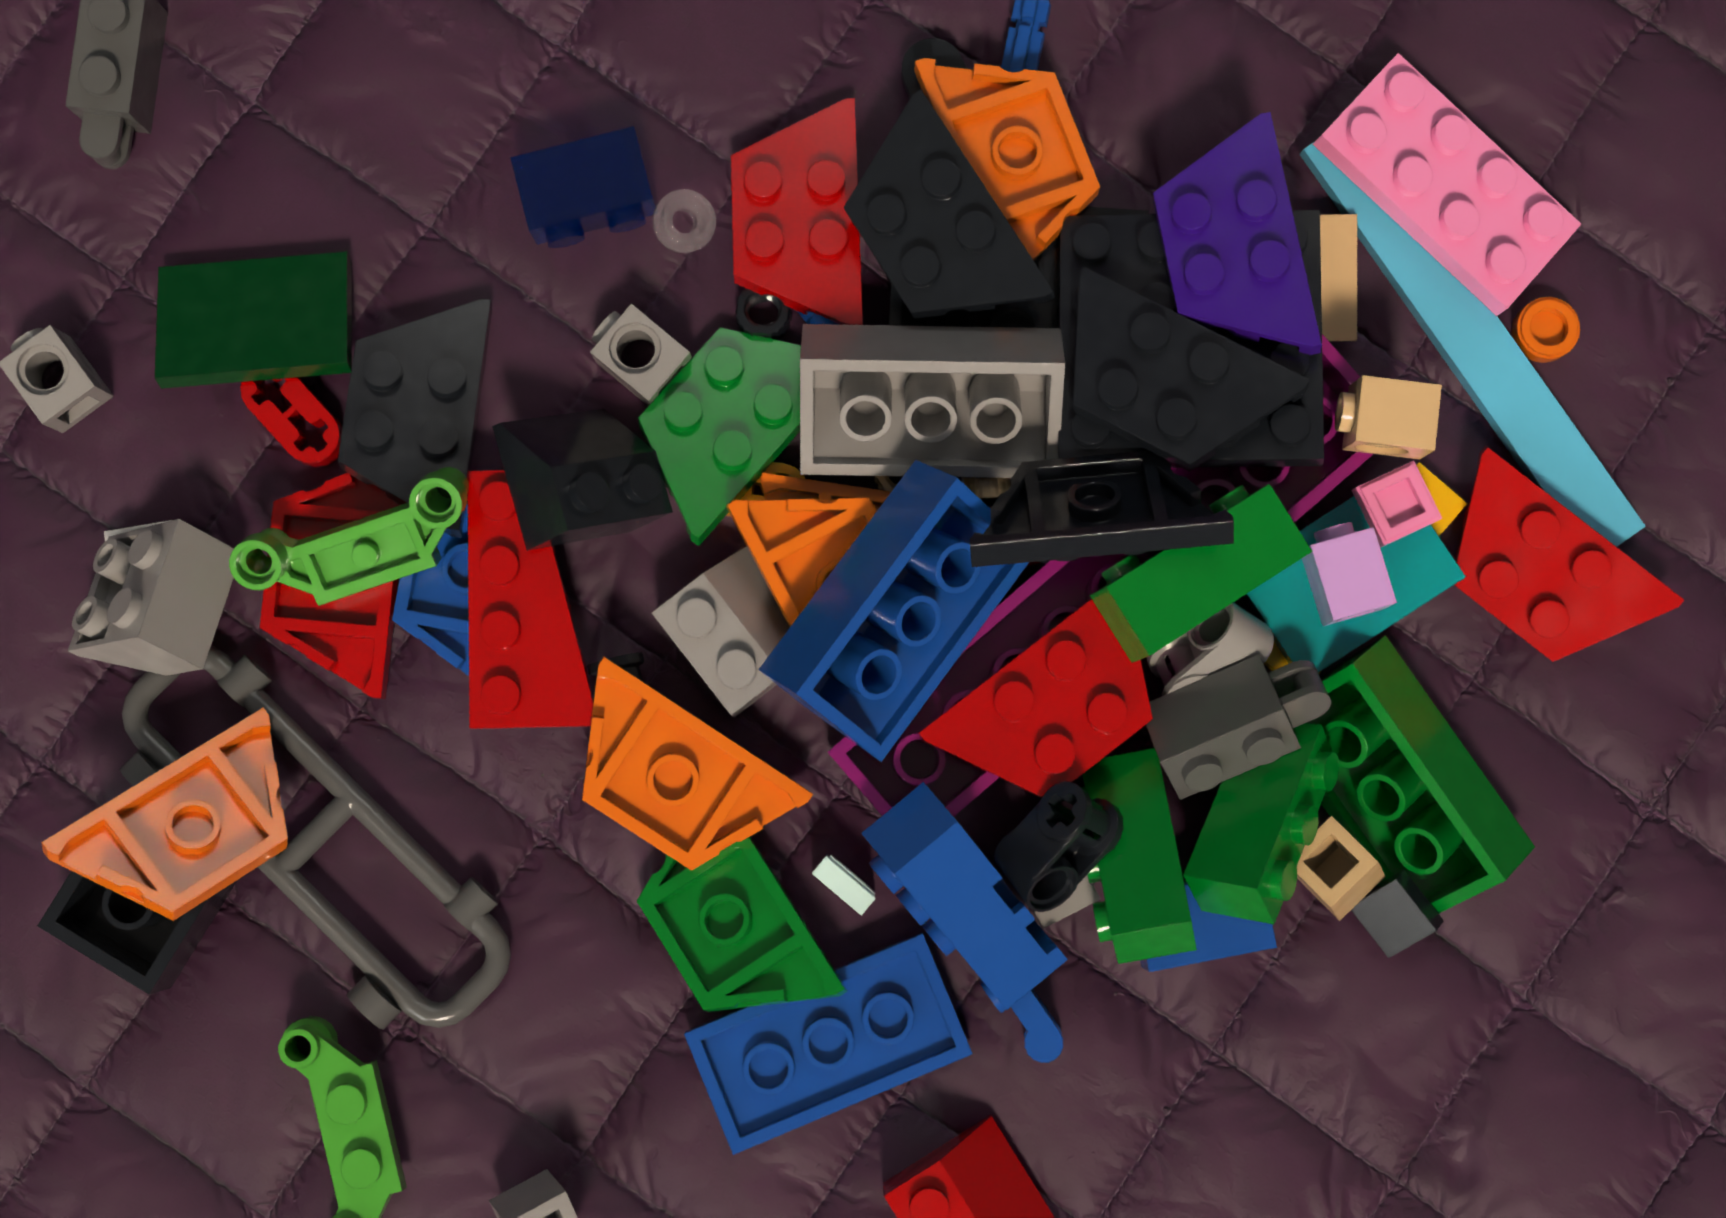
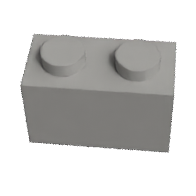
[652,546,790,718]

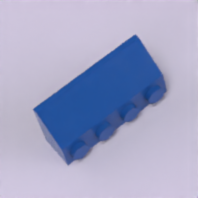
[758,460,1029,762]

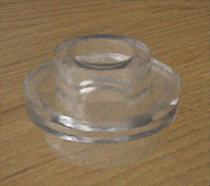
[652,189,716,253]

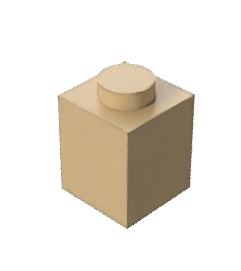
[1297,816,1386,921]

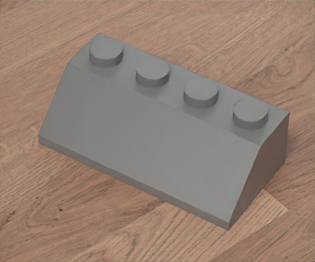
[800,324,1065,478]

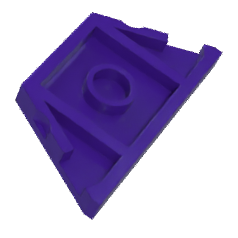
[1153,112,1322,355]

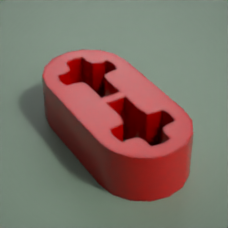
[240,377,343,467]

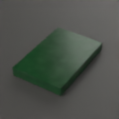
[155,251,352,389]

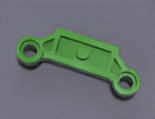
[229,467,469,606]
[278,1016,407,1218]

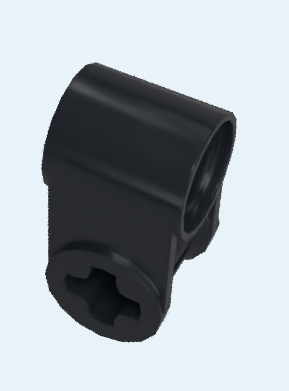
[994,781,1124,912]

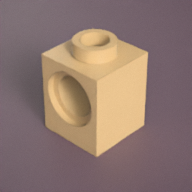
[1335,375,1442,460]

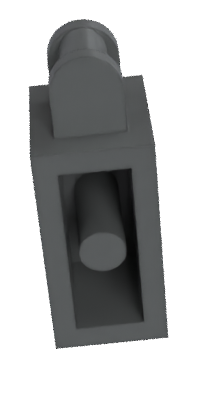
[65,0,168,169]
[1146,654,1331,800]

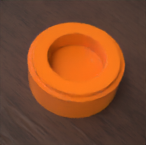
[1511,297,1580,363]

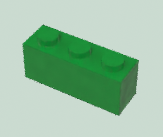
[1090,484,1312,663]
[1183,723,1339,925]
[1082,748,1197,964]

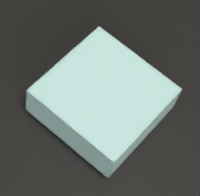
[812,854,876,916]

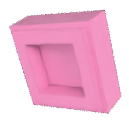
[1352,460,1442,548]

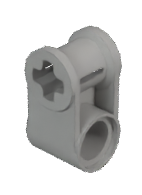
[1147,602,1274,696]

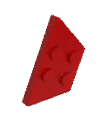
[731,98,863,325]
[1454,446,1684,662]
[260,473,399,699]
[918,599,1153,798]

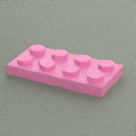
[1313,53,1581,316]

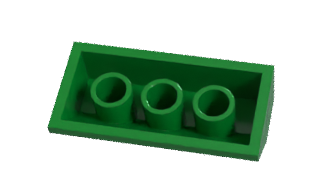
[1307,635,1535,914]

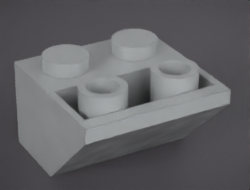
[68,519,234,676]

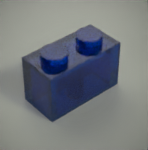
[510,126,658,248]

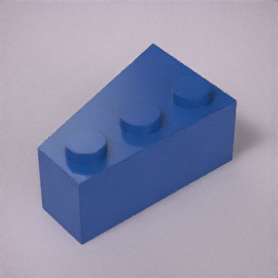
[861,782,1068,1010]

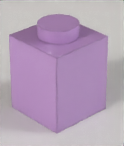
[1302,522,1397,626]

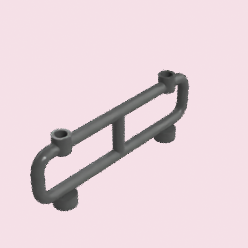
[119,645,511,1030]

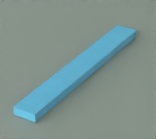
[1300,142,1646,547]

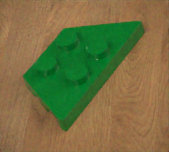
[638,327,801,546]
[637,837,848,1012]

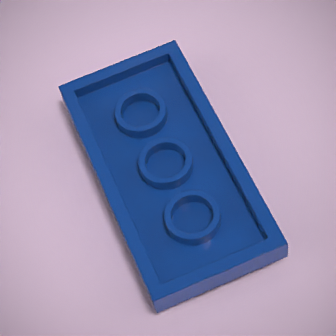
[684,932,973,1155]

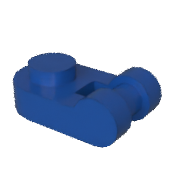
[979,980,1063,1063]

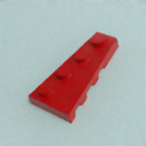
[467,470,594,729]

